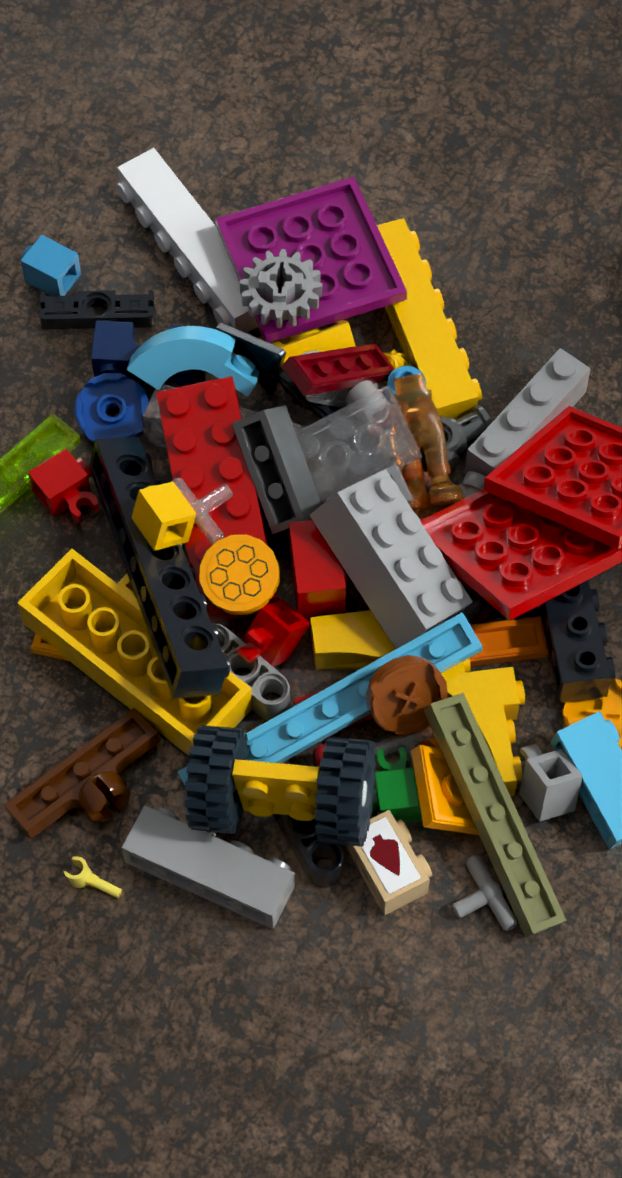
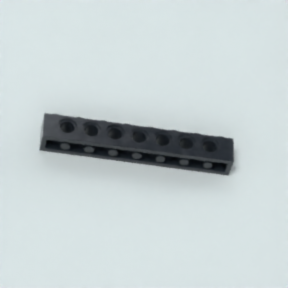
[89,437,230,699]

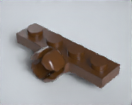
[4,708,161,839]

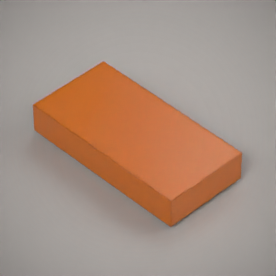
[470,616,548,667]

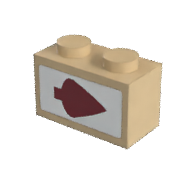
[345,810,432,916]

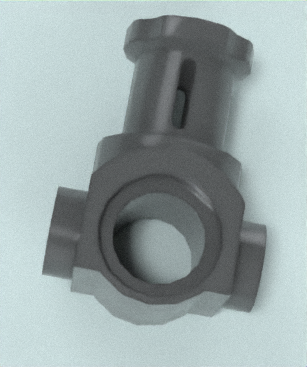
[414,405,492,473]

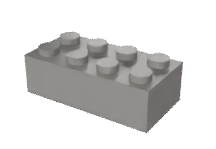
[309,469,473,649]

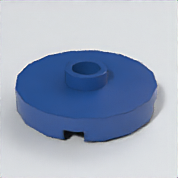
[74,373,150,444]

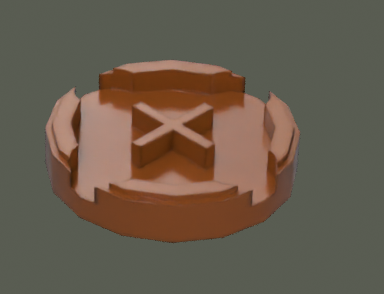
[366,655,448,735]

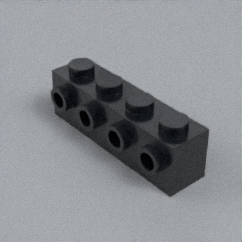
[539,578,616,703]

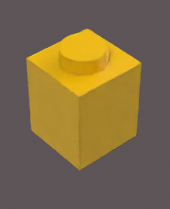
[131,482,197,551]

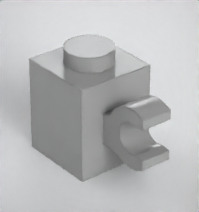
[519,744,583,822]

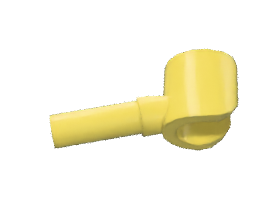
[64,856,122,899]

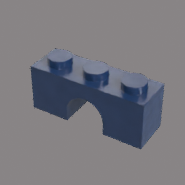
[91,321,208,386]

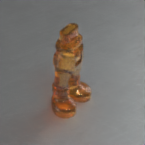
[392,373,464,510]

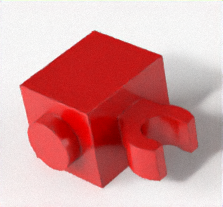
[28,448,100,524]
[237,599,311,667]

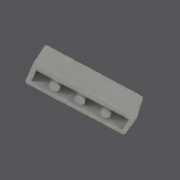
[465,348,591,476]
[122,805,295,930]

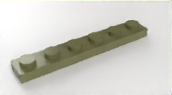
[423,693,567,938]

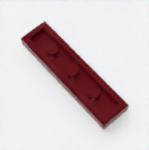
[282,344,395,396]

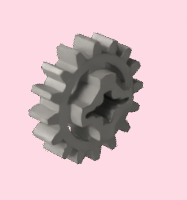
[240,249,322,328]

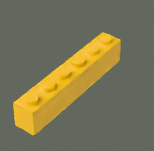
[377,218,482,420]

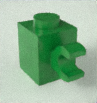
[372,746,422,822]

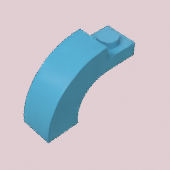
[126,326,259,397]

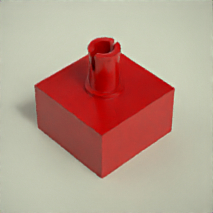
[289,520,352,628]

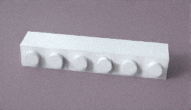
[116,148,258,333]

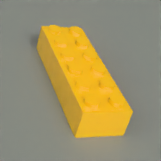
[17,549,253,757]

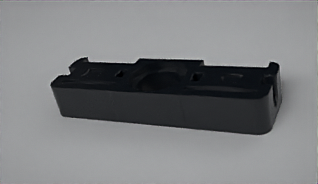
[39,290,155,329]

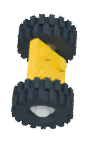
[185,725,376,847]

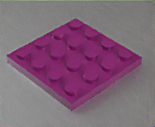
[216,176,407,343]

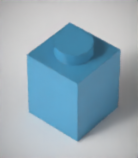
[21,234,81,296]

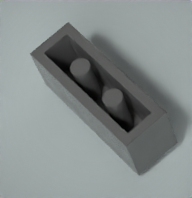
[232,405,322,535]

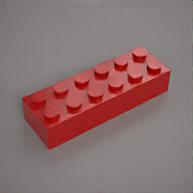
[156,376,279,623]

